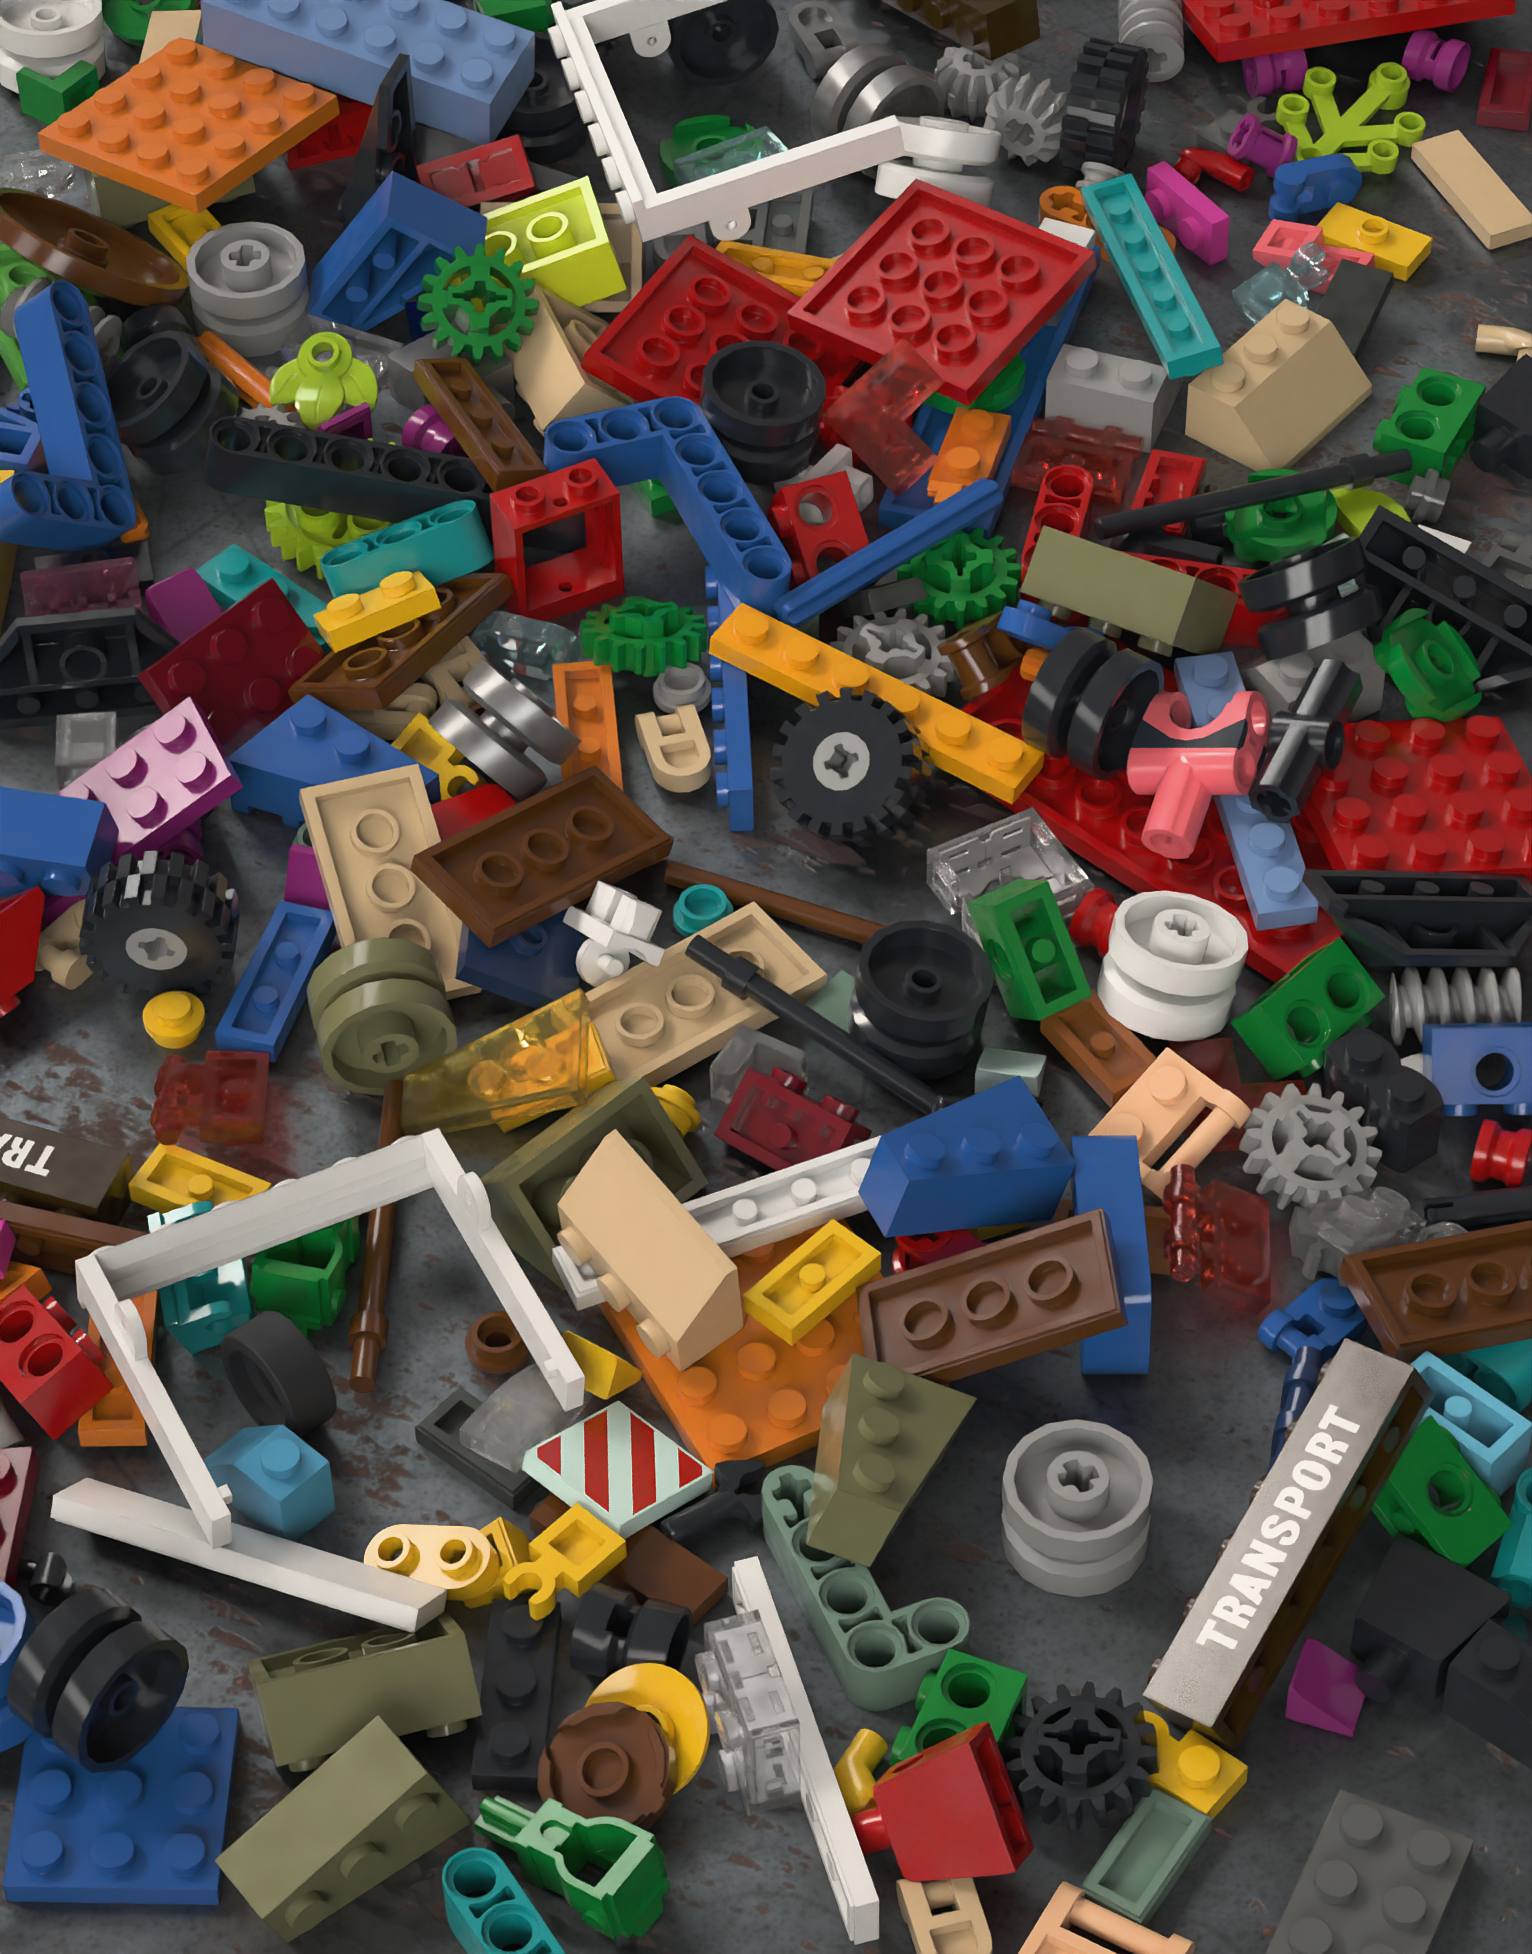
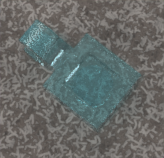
[1231,241,1331,324]

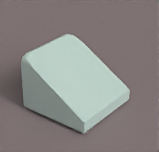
[975,1047,1047,1098]

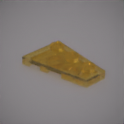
[401,988,590,1136]

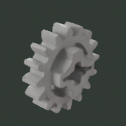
[829,608,954,697]
[1239,1083,1382,1215]

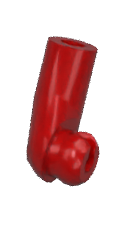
[1173,146,1255,192]

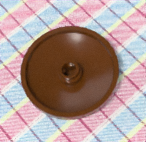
[0,188,189,308]

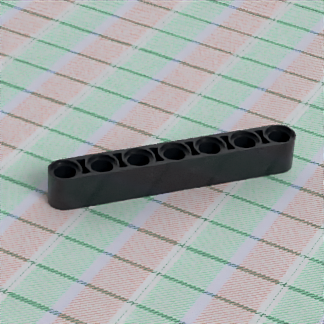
[202,416,586,553]

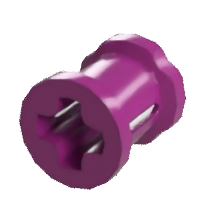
[1227,113,1298,179]

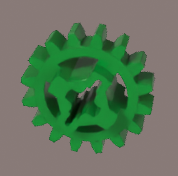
[417,243,539,367]
[897,527,1021,630]
[581,596,707,677]

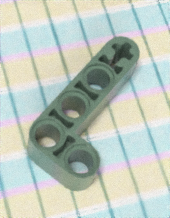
[761,1465,970,1712]

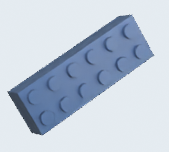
[200,0,535,145]

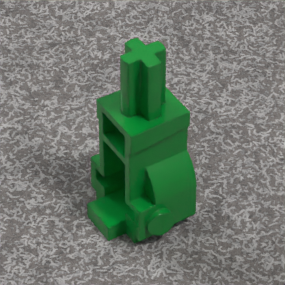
[249,1214,361,1340]
[474,1795,671,1940]

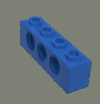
[1422,1022,1532,1116]

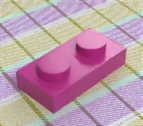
[1144,161,1230,266]

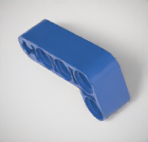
[1070,1135,1152,1375]

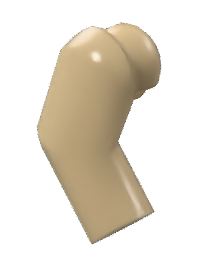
[1475,324,1532,362]

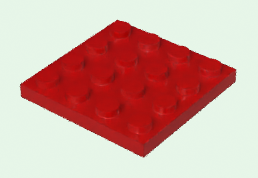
[787,179,1097,406]
[581,234,865,406]
[1303,715,1532,884]

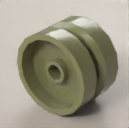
[306,937,457,1096]

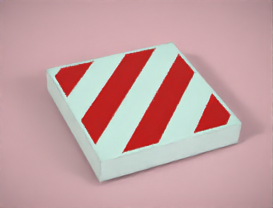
[522,1400,714,1539]

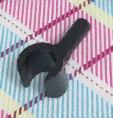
[1190,484,1225,544]
[17,1552,73,1607]

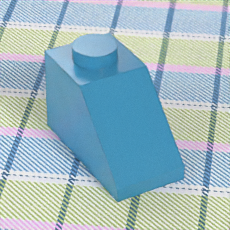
[203,1424,336,1542]

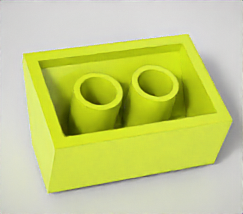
[450,176,627,335]

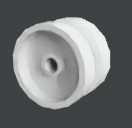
[0,0,105,94]
[875,116,1002,208]
[1097,890,1248,1042]

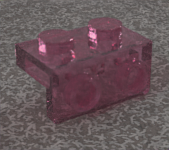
[20,557,143,617]

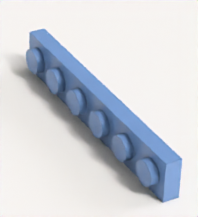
[1174,651,1318,931]

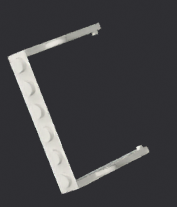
[548,0,906,242]
[75,1128,585,1549]

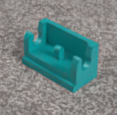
[147,1201,255,1354]

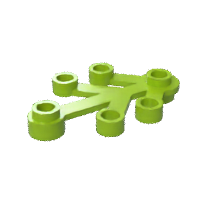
[1275,62,1426,174]

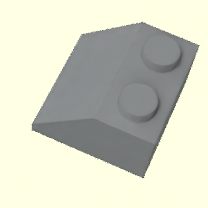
[1045,344,1184,453]
[1238,630,1385,725]

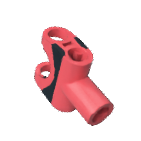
[1127,691,1270,859]

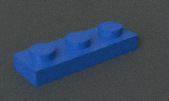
[215,901,337,1062]

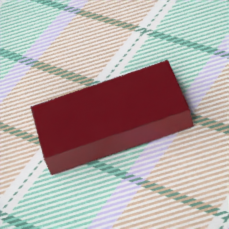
[1476,47,1532,132]

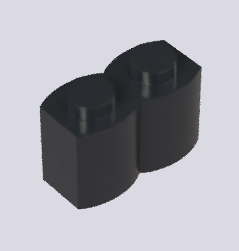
[1321,1027,1444,1174]

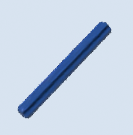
[774,478,1003,629]

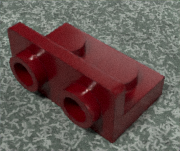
[714,1065,872,1171]

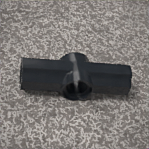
[1248,659,1363,824]

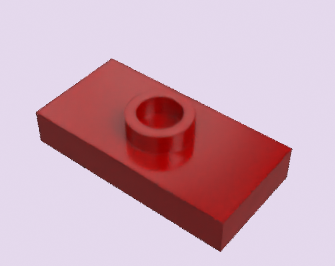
[1130,449,1207,538]

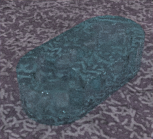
[470,611,582,681]

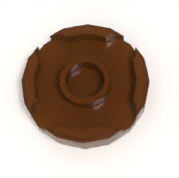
[538,1701,678,1831]

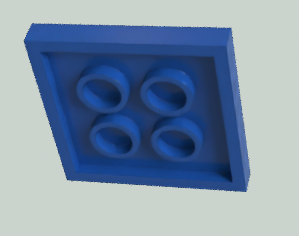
[3,1707,241,1905]

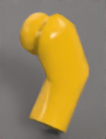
[833,1728,888,1818]

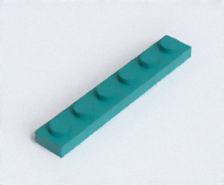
[1080,173,1224,380]

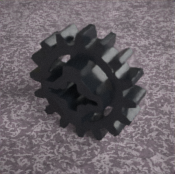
[1004,1681,1160,1831]

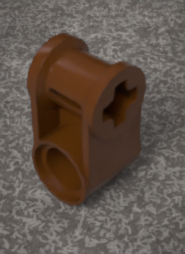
[937,611,1034,700]

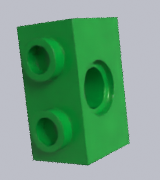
[966,879,1092,1021]
[1371,1415,1514,1568]

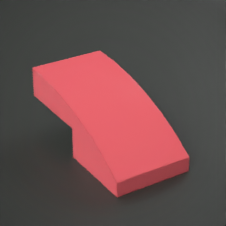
[1252,219,1375,295]

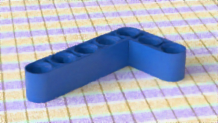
[0,280,137,552]
[543,396,792,620]

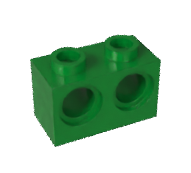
[1373,366,1486,486]
[1230,937,1386,1082]
[890,1648,1028,1766]

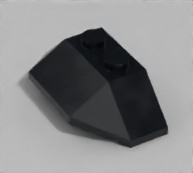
[1354,505,1532,695]
[0,606,180,730]
[1302,869,1532,971]

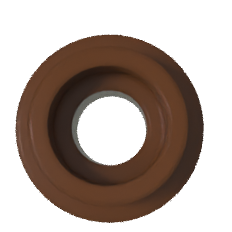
[465,1311,530,1374]

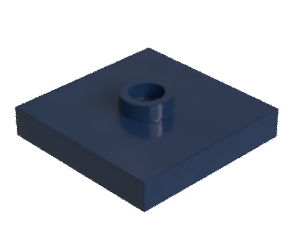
[455,909,584,1015]

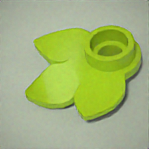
[269,332,379,431]

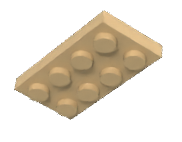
[299,764,482,1000]
[553,902,827,1087]

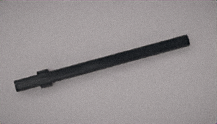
[1095,449,1412,540]
[685,935,942,1115]

